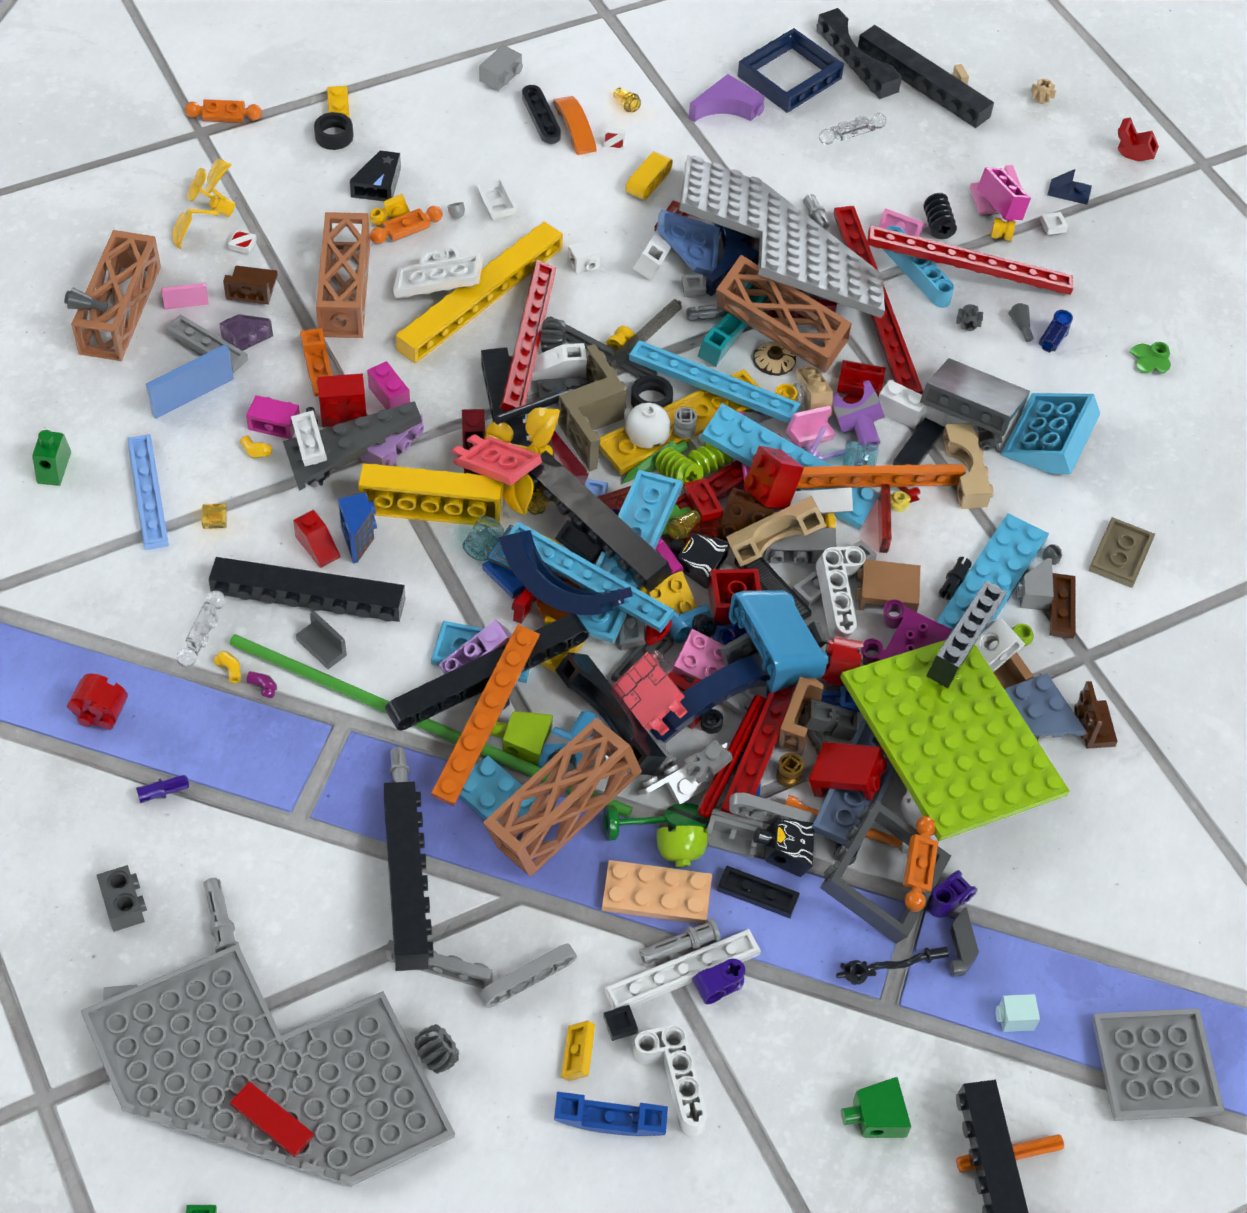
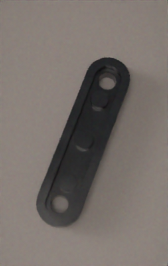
[522,85,561,144]

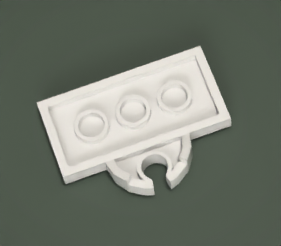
[393,246,483,298]

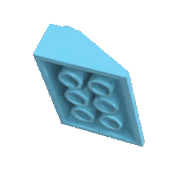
[1001,393,1100,474]

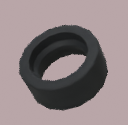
[314,112,354,150]
[631,375,673,408]

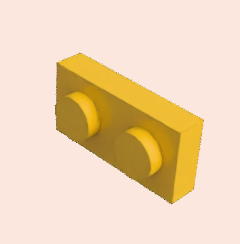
[327,86,350,118]
[561,1020,595,1081]

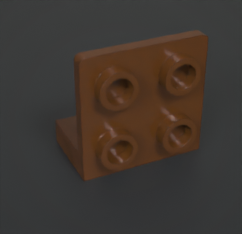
[223,266,278,305]
[716,487,775,542]
[1074,681,1118,749]

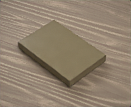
[1088,517,1155,588]

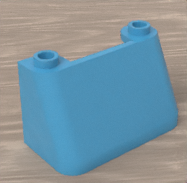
[728,590,828,693]

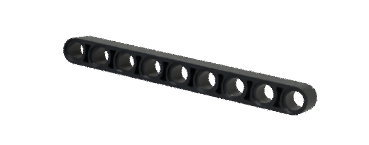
[385,613,589,731]

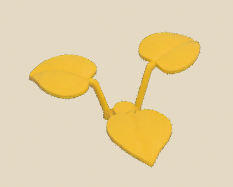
[172,159,235,249]
[484,407,560,515]

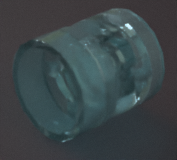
[843,440,879,466]
[462,516,504,561]

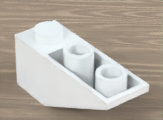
[632,230,671,280]
[531,343,587,381]

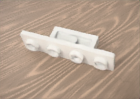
[638,741,729,804]

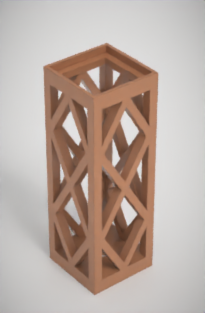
[316,212,370,338]
[71,230,161,361]
[716,255,852,373]
[483,718,642,877]

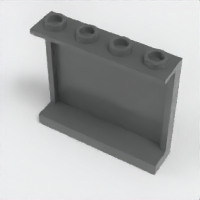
[920,358,1030,436]

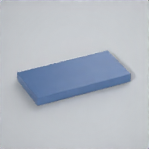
[146,345,234,419]

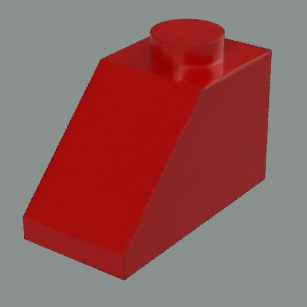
[293,509,341,568]

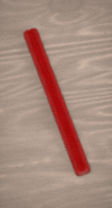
[697,695,766,819]

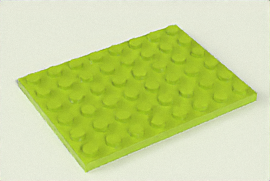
[840,640,1070,842]

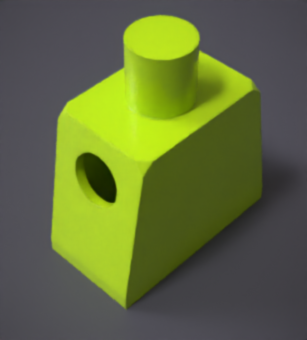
[491,711,553,766]

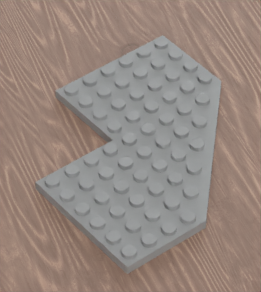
[679,155,885,318]
[81,944,455,1187]

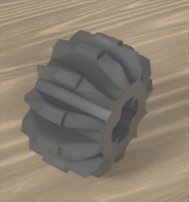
[540,318,566,352]
[414,1024,459,1074]

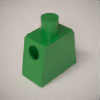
[32,430,71,486]
[841,1077,911,1138]

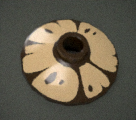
[753,342,796,376]

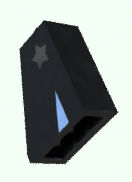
[350,150,401,201]

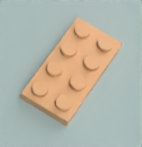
[602,860,712,925]

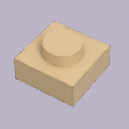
[952,64,969,84]

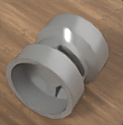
[673,407,697,439]

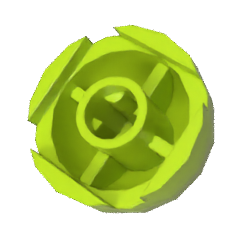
[656,826,708,867]

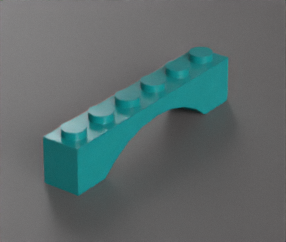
[697,282,770,367]

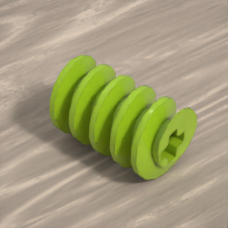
[688,443,733,475]
[655,447,704,489]

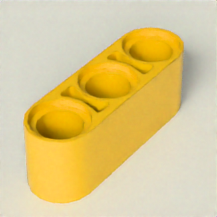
[625,151,673,200]

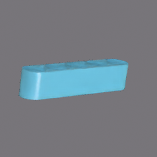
[883,226,954,308]

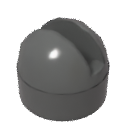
[1042,544,1062,565]

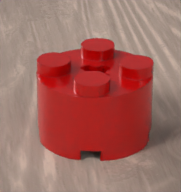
[820,636,863,687]
[67,673,128,730]

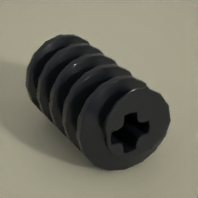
[923,193,957,239]

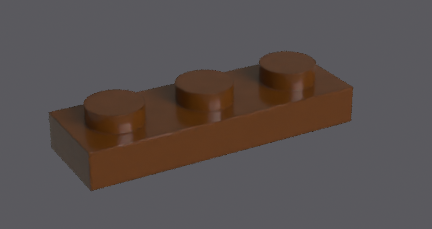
[1050,573,1076,639]

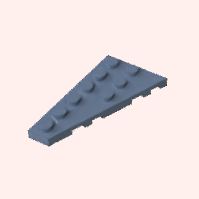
[1004,673,1086,739]

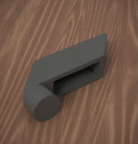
[949,907,979,977]

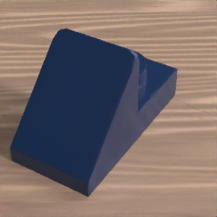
[1047,169,1092,205]

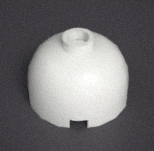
[625,403,671,448]

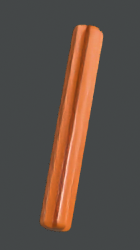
[956,1134,1065,1172]

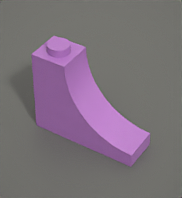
[689,74,765,122]

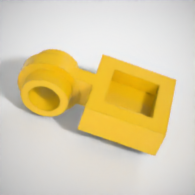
[369,194,410,226]

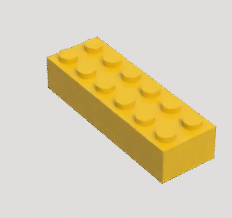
[358,463,503,528]

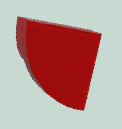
[645,620,672,646]

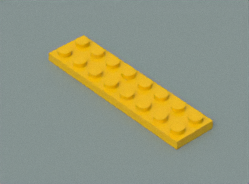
[598,369,760,476]

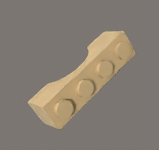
[942,423,994,509]
[726,496,826,567]

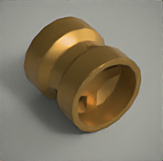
[776,753,804,787]

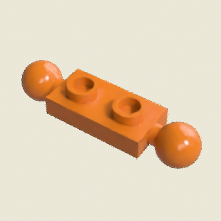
[185,99,262,123]
[370,206,443,244]
[903,816,938,912]

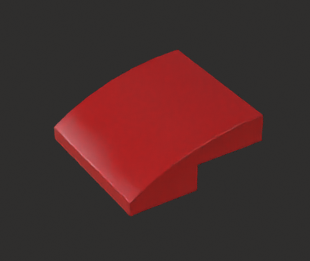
[837,360,886,398]

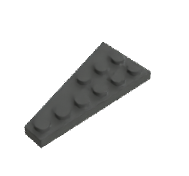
[283,401,422,491]

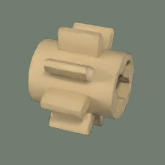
[1031,79,1056,104]

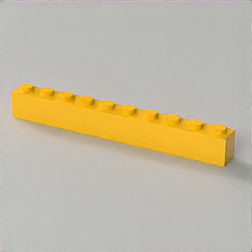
[395,221,563,364]

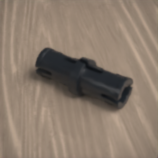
[939,557,972,600]

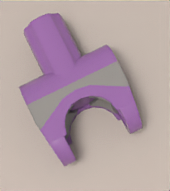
[833,380,885,450]

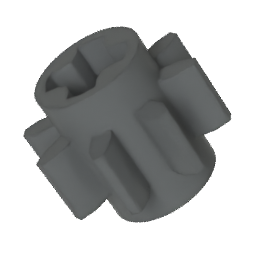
[956,304,984,331]

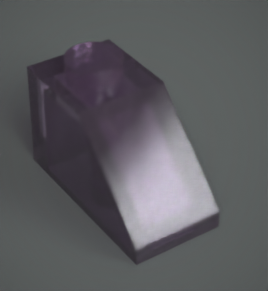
[219,314,273,351]

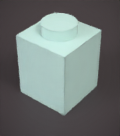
[996,994,1040,1032]

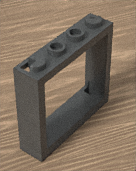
[820,801,951,944]

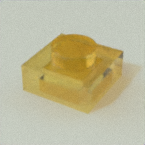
[202,504,227,529]

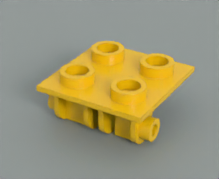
[639,571,697,614]

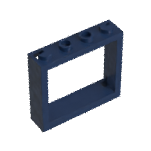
[737,28,844,113]

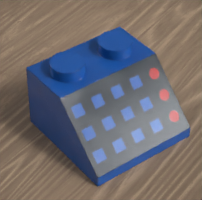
[338,492,377,564]

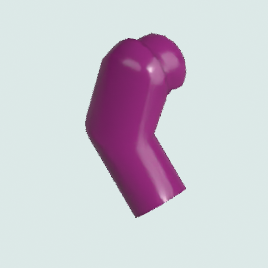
[246,671,277,698]

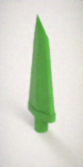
[620,440,688,485]

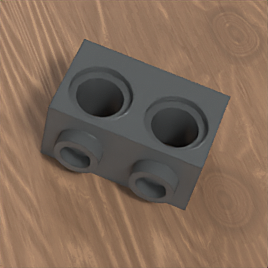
[96,865,147,932]

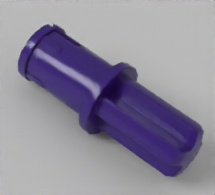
[136,775,189,803]

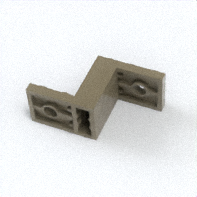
[558,344,627,472]

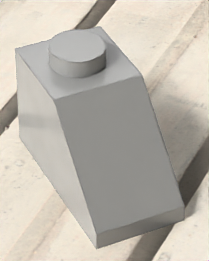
[1016,558,1054,610]

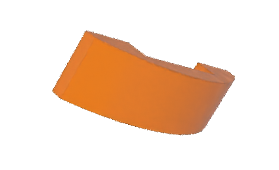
[553,96,597,155]
[300,328,333,397]

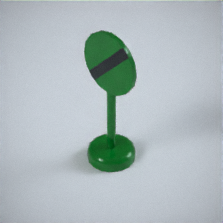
[603,803,710,841]

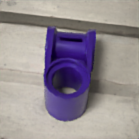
[927,870,978,918]
[692,958,745,1005]

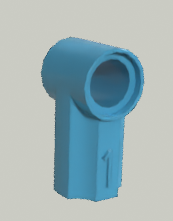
[668,605,713,643]

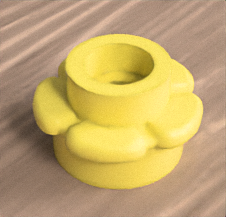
[888,491,911,512]

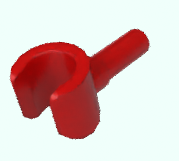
[897,487,921,503]

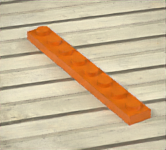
[796,464,966,489]
[431,624,540,807]

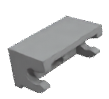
[707,809,763,859]

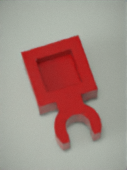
[511,589,537,624]

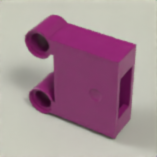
[861,599,952,665]

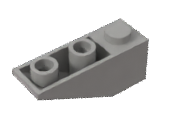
[764,528,837,564]

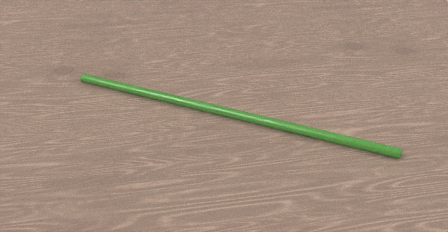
[230,634,633,819]

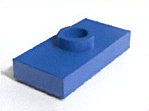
[482,560,527,599]

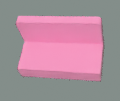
[878,208,927,237]
[161,283,209,310]
[786,406,836,447]

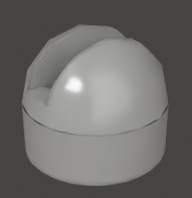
[447,202,465,219]

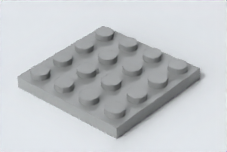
[1092,1008,1224,1121]

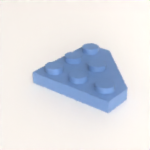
[657,209,720,276]

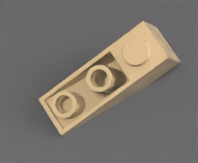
[796,366,833,417]

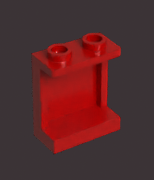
[808,742,887,801]

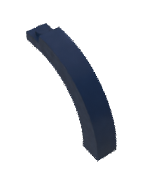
[499,530,633,615]
[650,653,770,744]

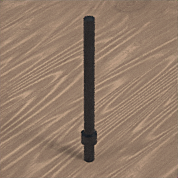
[494,381,594,424]

